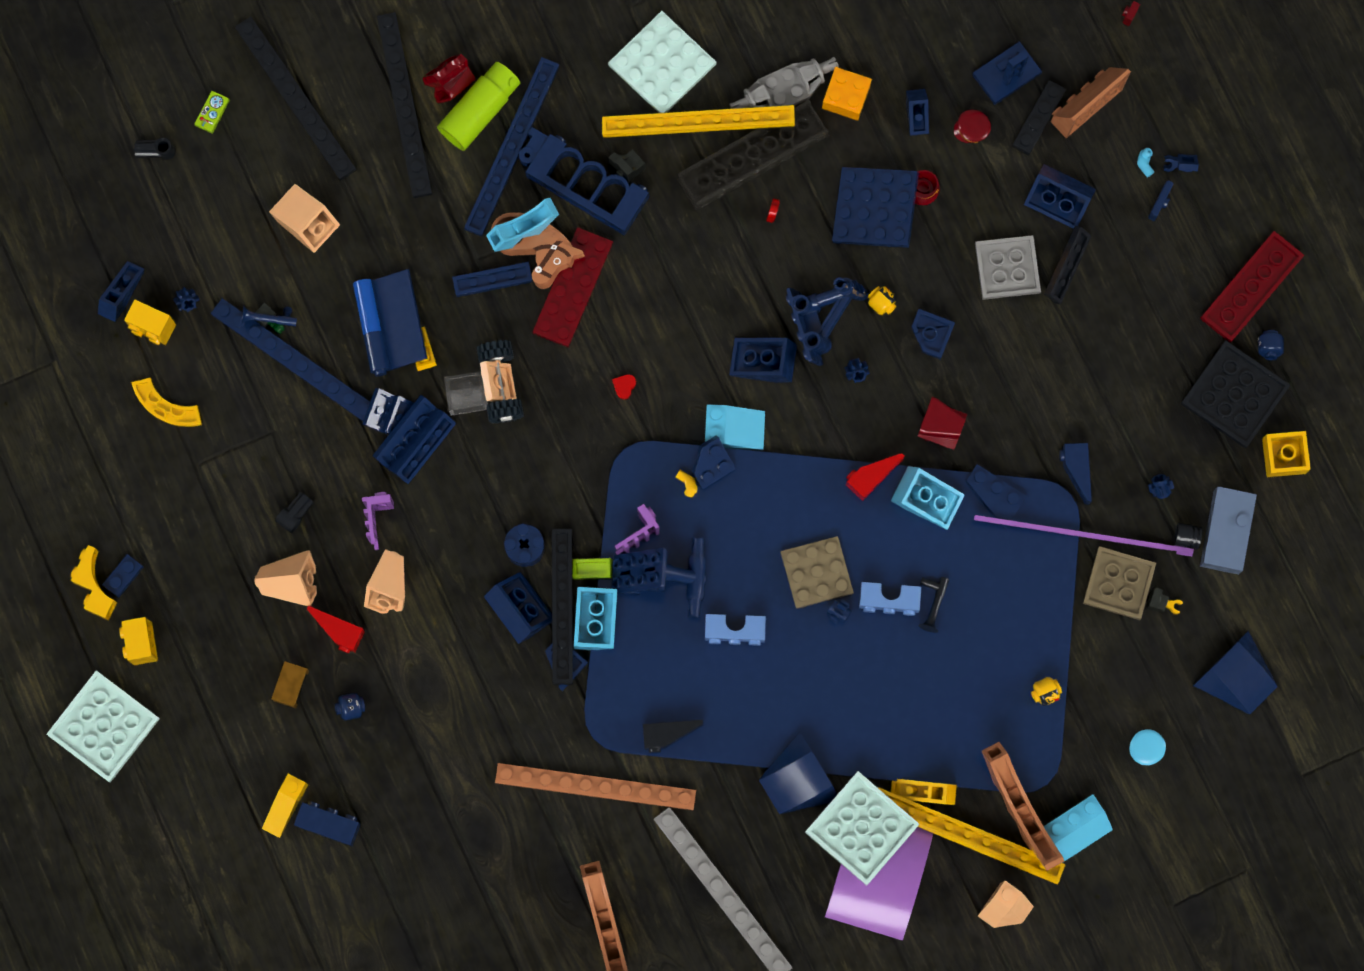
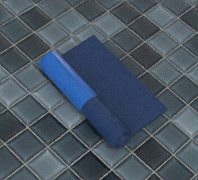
[353,269,427,377]

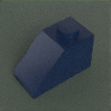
[906,89,929,136]

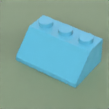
[574,587,617,650]
[1044,795,1113,861]

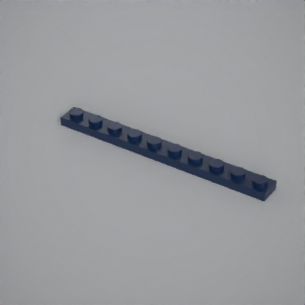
[464,57,560,237]
[211,298,370,421]

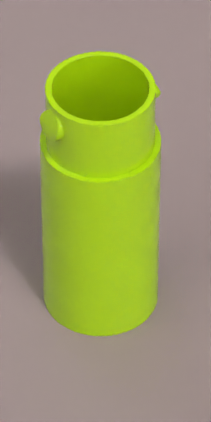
[437,62,521,151]

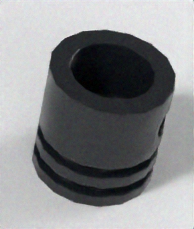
[1174,522,1202,550]

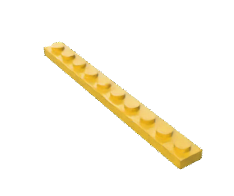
[602,105,795,138]
[878,787,1065,885]

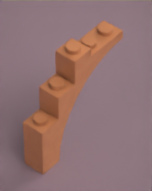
[982,742,1064,871]
[580,861,628,971]

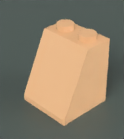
[269,184,340,253]

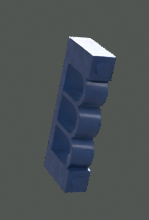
[526,134,649,236]

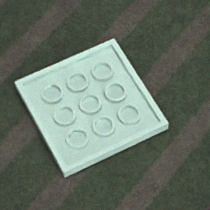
[608,11,716,113]
[46,671,160,783]
[805,771,919,886]

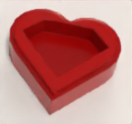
[766,198,780,223]
[612,374,636,400]

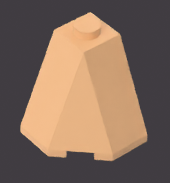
[364,549,405,614]
[255,550,317,606]
[978,881,1034,928]

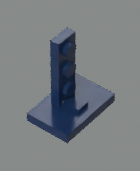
[972,41,1042,105]

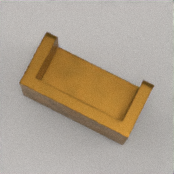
[271,661,309,708]

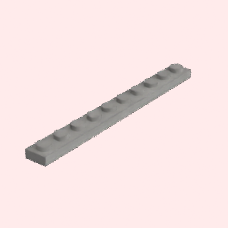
[654,807,792,971]

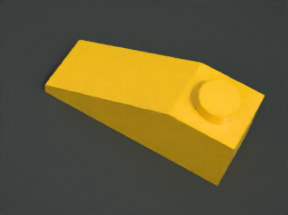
[262,774,308,838]
[891,779,957,805]

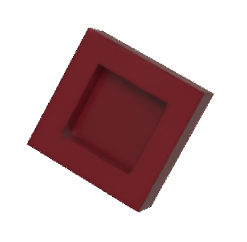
[1122,1,1141,26]

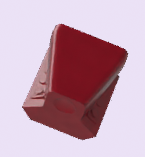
[422,54,476,104]
[918,397,967,450]

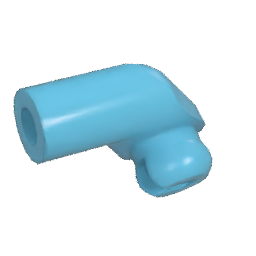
[1137,148,1155,178]

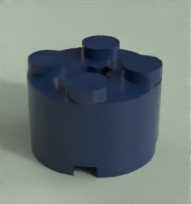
[504,524,545,567]

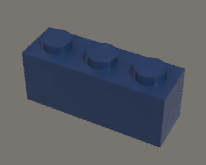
[294,801,361,846]

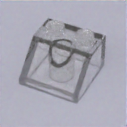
[444,371,488,416]

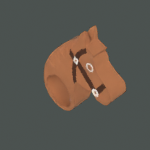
[491,213,585,289]

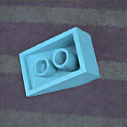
[705,405,765,450]
[891,466,965,530]

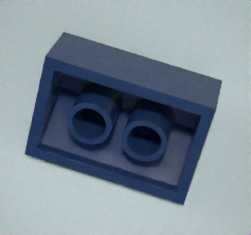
[1024,164,1096,229]
[484,572,552,644]

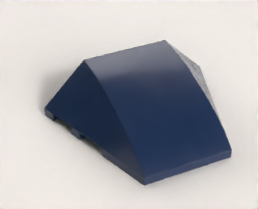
[1193,631,1278,715]
[759,732,838,814]

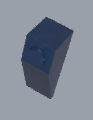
[98,261,145,322]
[1059,443,1092,505]

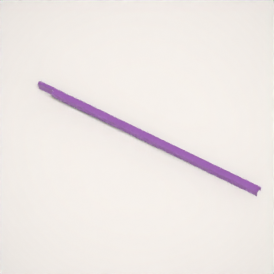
[974,515,1194,557]

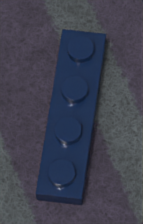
[452,262,533,297]

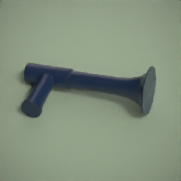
[241,305,297,327]

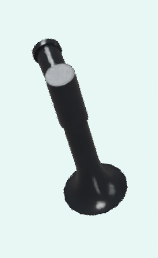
[918,577,949,633]

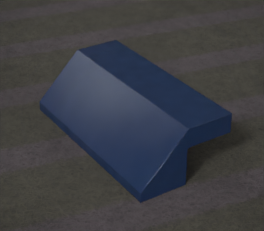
[373,395,456,484]

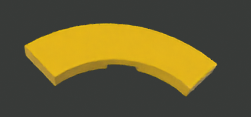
[131,378,202,427]

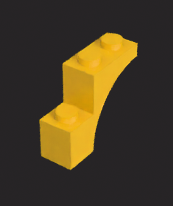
[71,545,117,621]

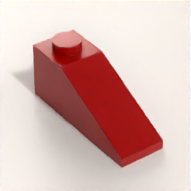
[846,453,905,501]
[307,606,365,654]

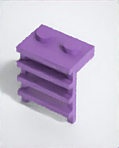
[362,492,394,550]
[615,504,659,555]

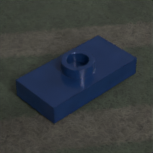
[1148,180,1174,221]

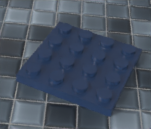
[832,167,919,248]

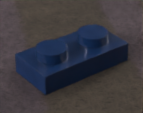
[102,554,144,598]

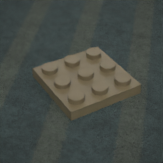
[780,536,854,609]
[1083,546,1156,620]

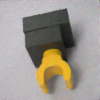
[1146,587,1183,614]

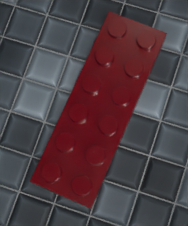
[533,227,613,348]
[1200,231,1304,343]

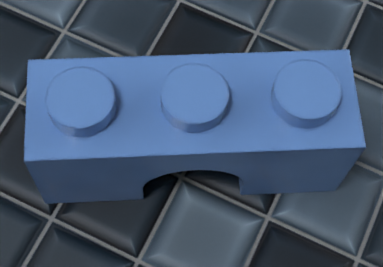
[859,582,921,616]
[705,614,766,646]

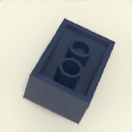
[729,338,797,382]

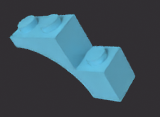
[486,198,559,252]

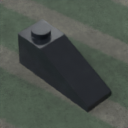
[643,720,703,753]

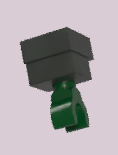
[255,303,285,335]

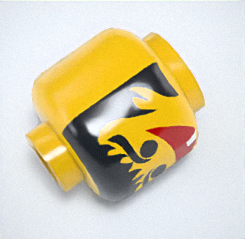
[868,286,897,315]
[1031,677,1062,706]

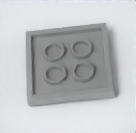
[975,235,1041,300]

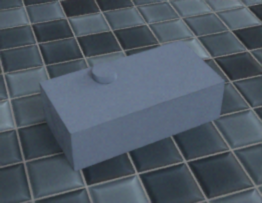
[1200,487,1257,575]

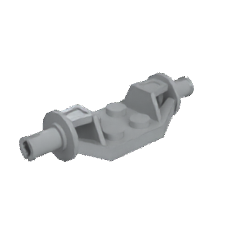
[729,57,839,109]

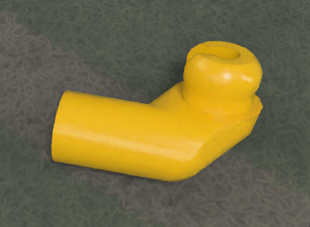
[675,469,698,497]

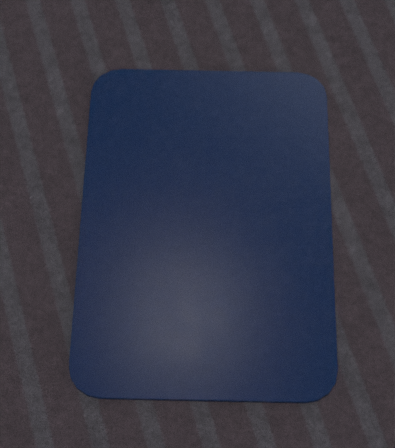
[584,441,1080,793]

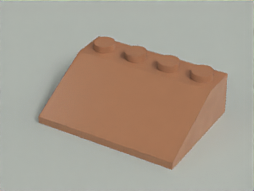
[1051,67,1131,138]

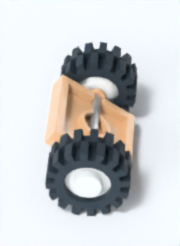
[476,340,524,423]

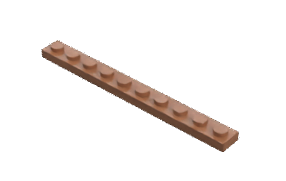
[495,763,696,811]

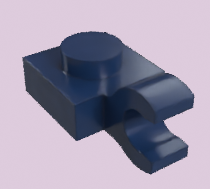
[1163,154,1199,172]

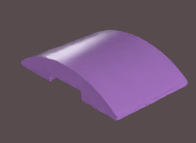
[825,827,933,940]

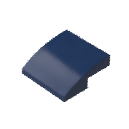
[362,388,414,435]

